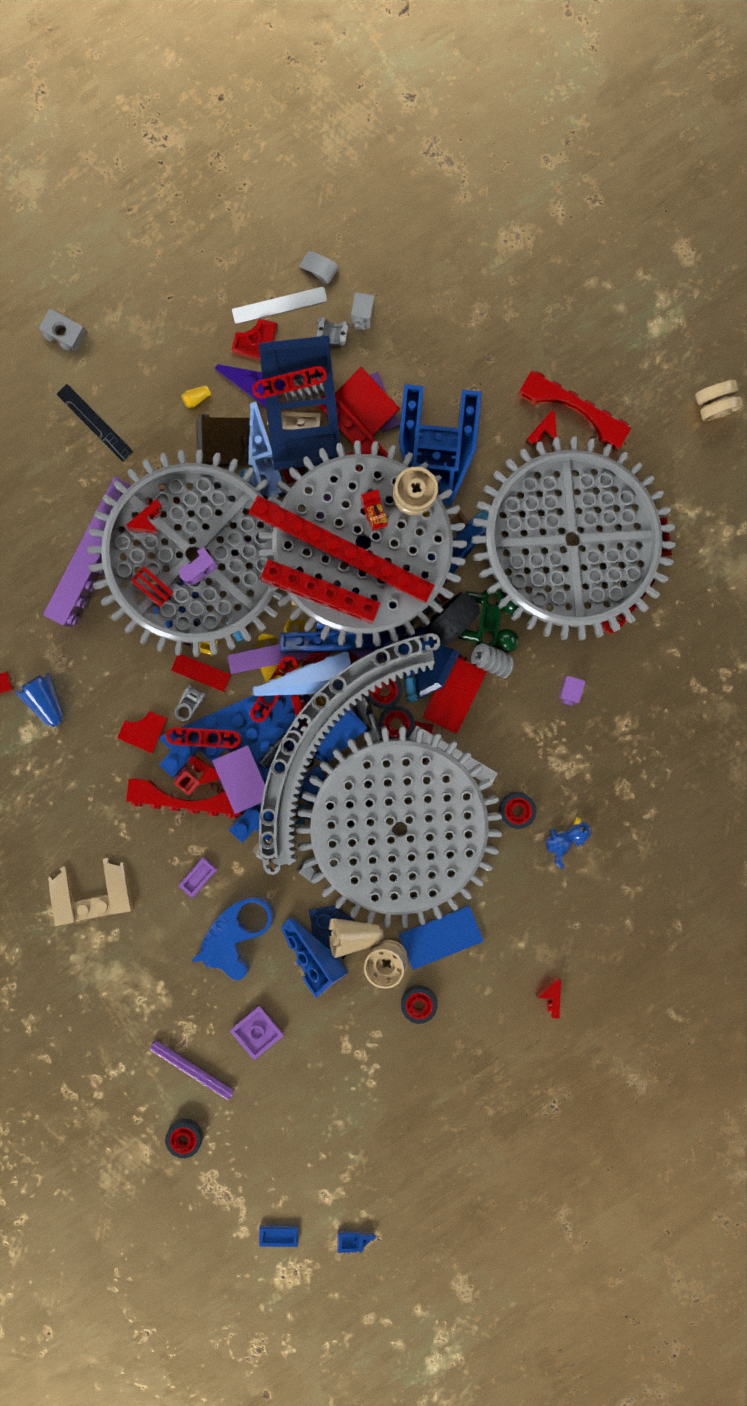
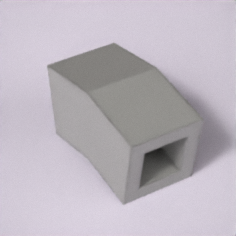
[296,860,319,884]

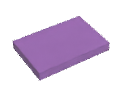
[212,745,265,814]

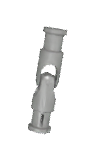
[353,694,383,742]

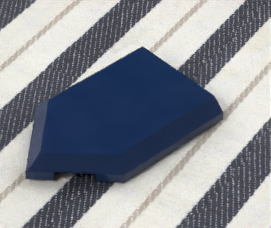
[415,641,460,699]
[309,906,357,959]

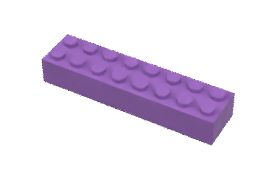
[43,476,133,628]

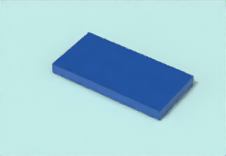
[398,905,484,970]

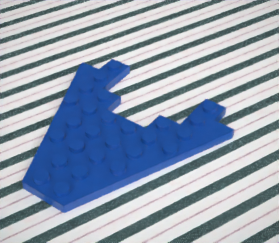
[159,694,311,843]

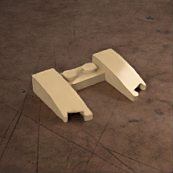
[48,858,133,926]

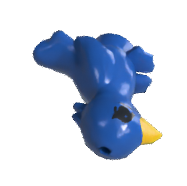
[546,816,591,869]

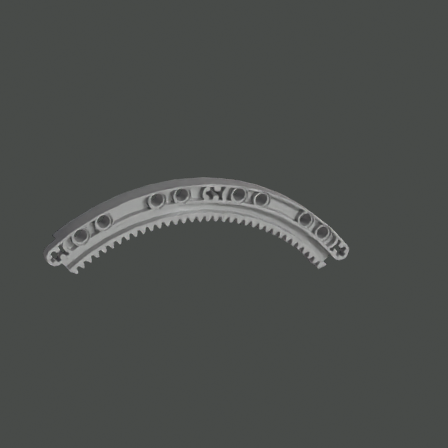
[259,633,441,875]

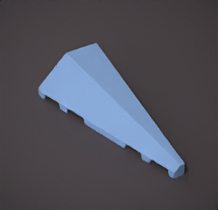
[248,402,287,499]
[253,650,351,696]

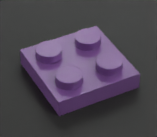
[230,1005,284,1060]

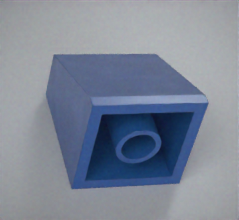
[315,709,367,763]

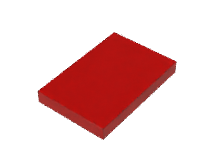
[335,367,401,436]

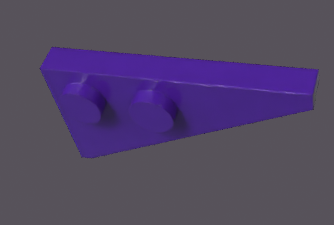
[215,364,286,408]

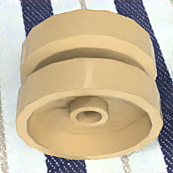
[695,380,744,421]
[393,467,438,515]

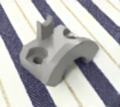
[316,317,351,348]

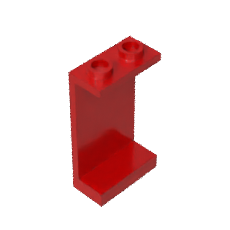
[422,654,487,734]

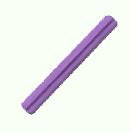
[150,1041,234,1100]

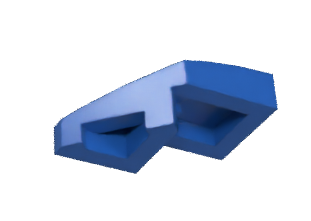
[337,1231,376,1253]

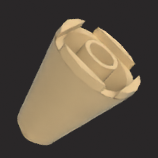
[329,918,383,958]

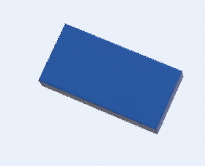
[259,1225,298,1247]

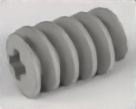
[283,377,325,402]
[471,643,514,678]

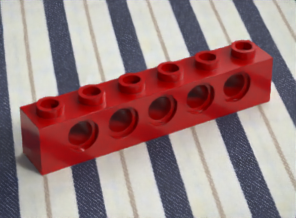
[260,559,381,625]

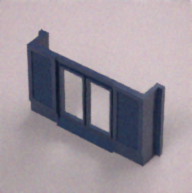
[259,335,340,470]

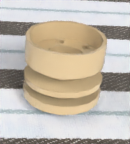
[364,939,409,989]

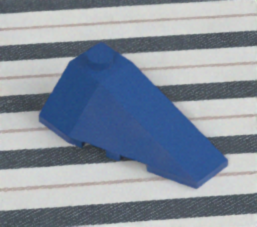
[281,917,349,998]

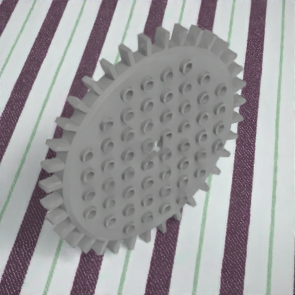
[471,437,676,641]
[259,441,467,648]
[87,450,292,657]
[297,725,502,928]

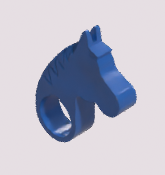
[192,896,275,980]

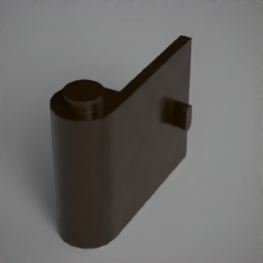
[194,414,250,465]

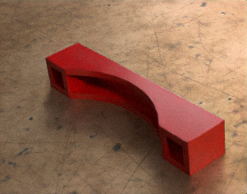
[518,371,631,451]
[126,778,243,819]

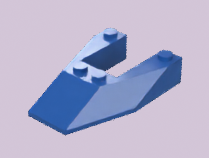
[399,384,482,506]

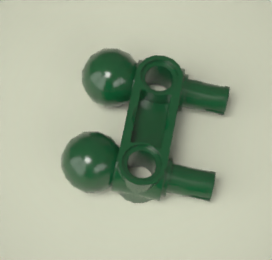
[458,589,519,653]

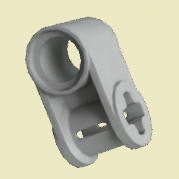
[175,684,207,721]

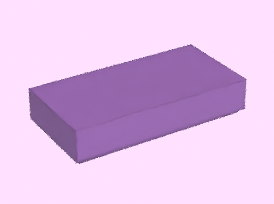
[178,857,218,898]

